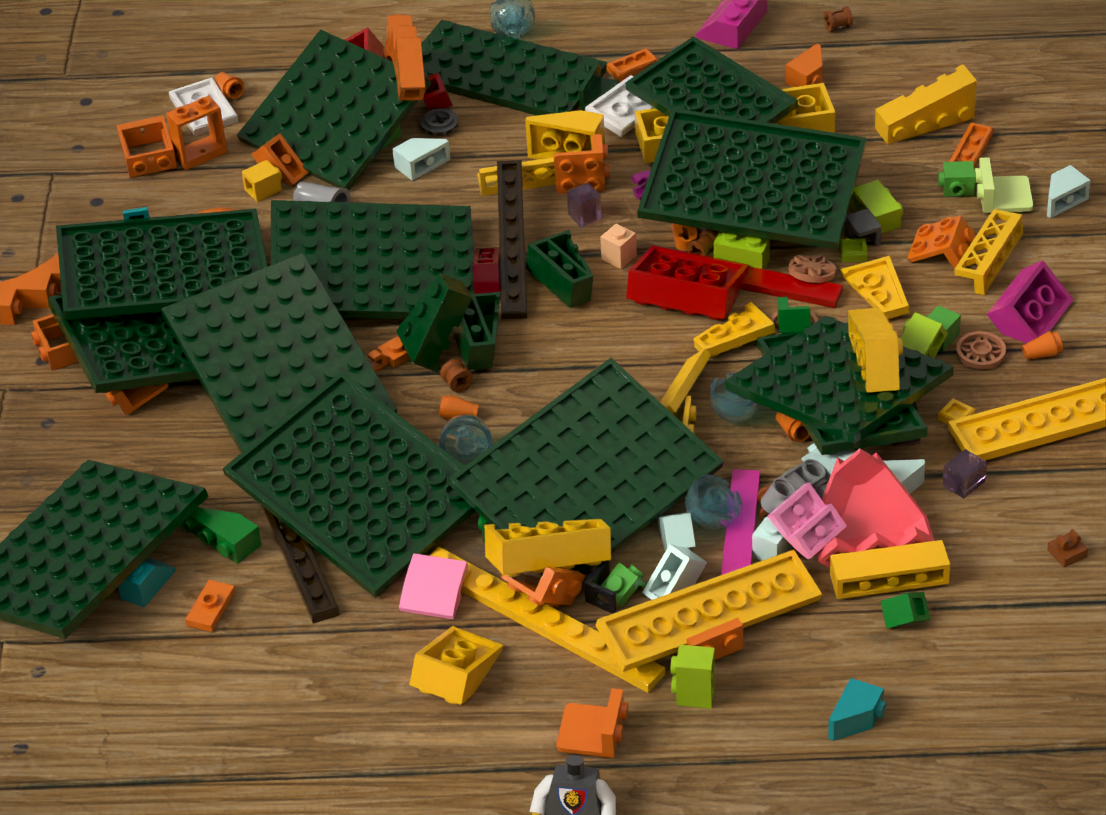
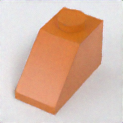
[785,43,823,87]
[251,133,309,186]

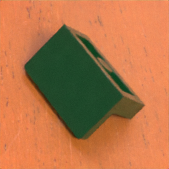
[579,62,619,111]

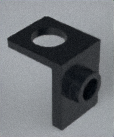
[584,560,616,614]

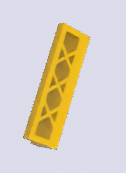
[477,157,556,196]
[954,209,1023,295]

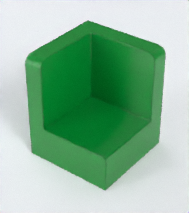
[777,297,811,333]
[880,592,931,628]

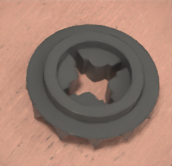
[420,108,458,137]

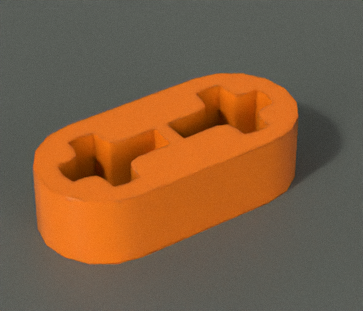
[672,223,697,251]

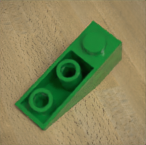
[181,507,262,564]

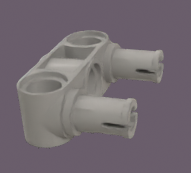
[761,459,828,513]

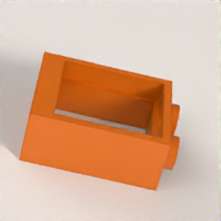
[166,95,228,171]
[116,115,177,178]
[31,314,79,371]

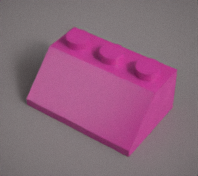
[696,0,767,49]
[987,260,1074,343]

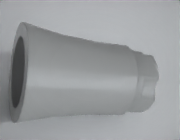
[293,182,350,202]

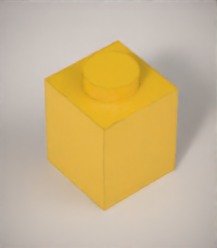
[242,160,282,202]

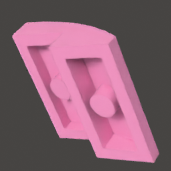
[767,482,847,559]
[399,554,468,620]

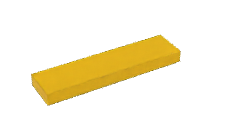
[660,348,711,414]

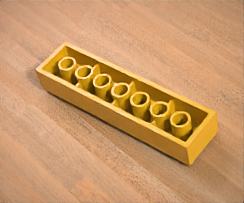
[635,83,835,164]

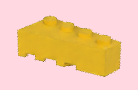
[875,64,977,144]
[848,308,903,393]
[484,519,611,577]

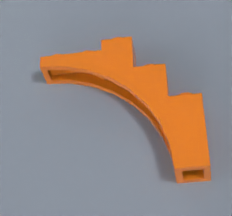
[384,14,425,101]
[0,253,62,325]

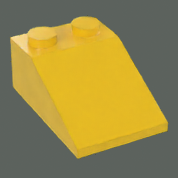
[525,110,605,160]
[409,626,504,705]

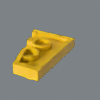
[840,256,910,319]
[693,302,776,357]

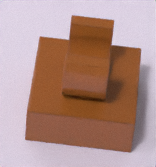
[1047,529,1088,567]

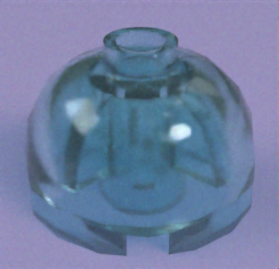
[489,0,535,39]
[710,373,762,423]
[439,414,493,466]
[685,474,742,531]

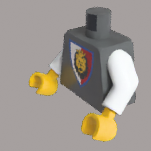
[530,755,616,815]

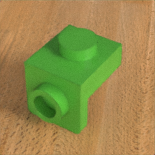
[601,562,647,607]

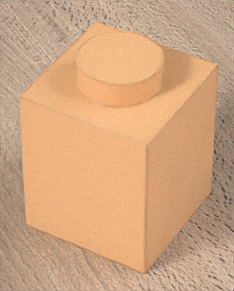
[600,224,637,269]

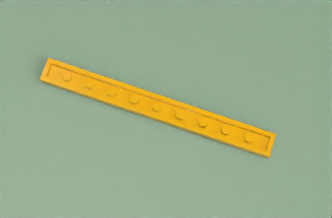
[429,547,665,693]

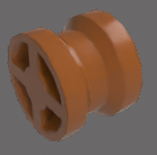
[440,359,473,392]

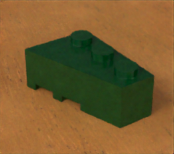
[526,230,594,308]
[396,273,472,372]
[452,292,500,370]

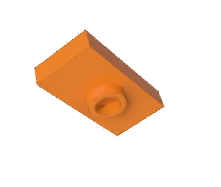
[606,48,658,82]
[185,580,235,632]

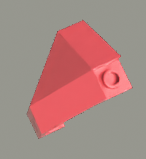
[816,448,935,568]

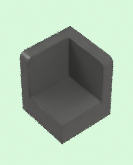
[845,209,881,246]

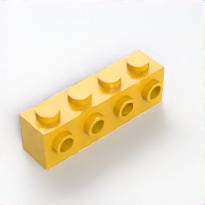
[830,540,950,599]

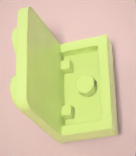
[974,158,1033,213]

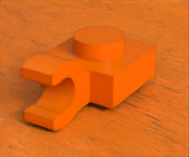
[367,336,410,372]

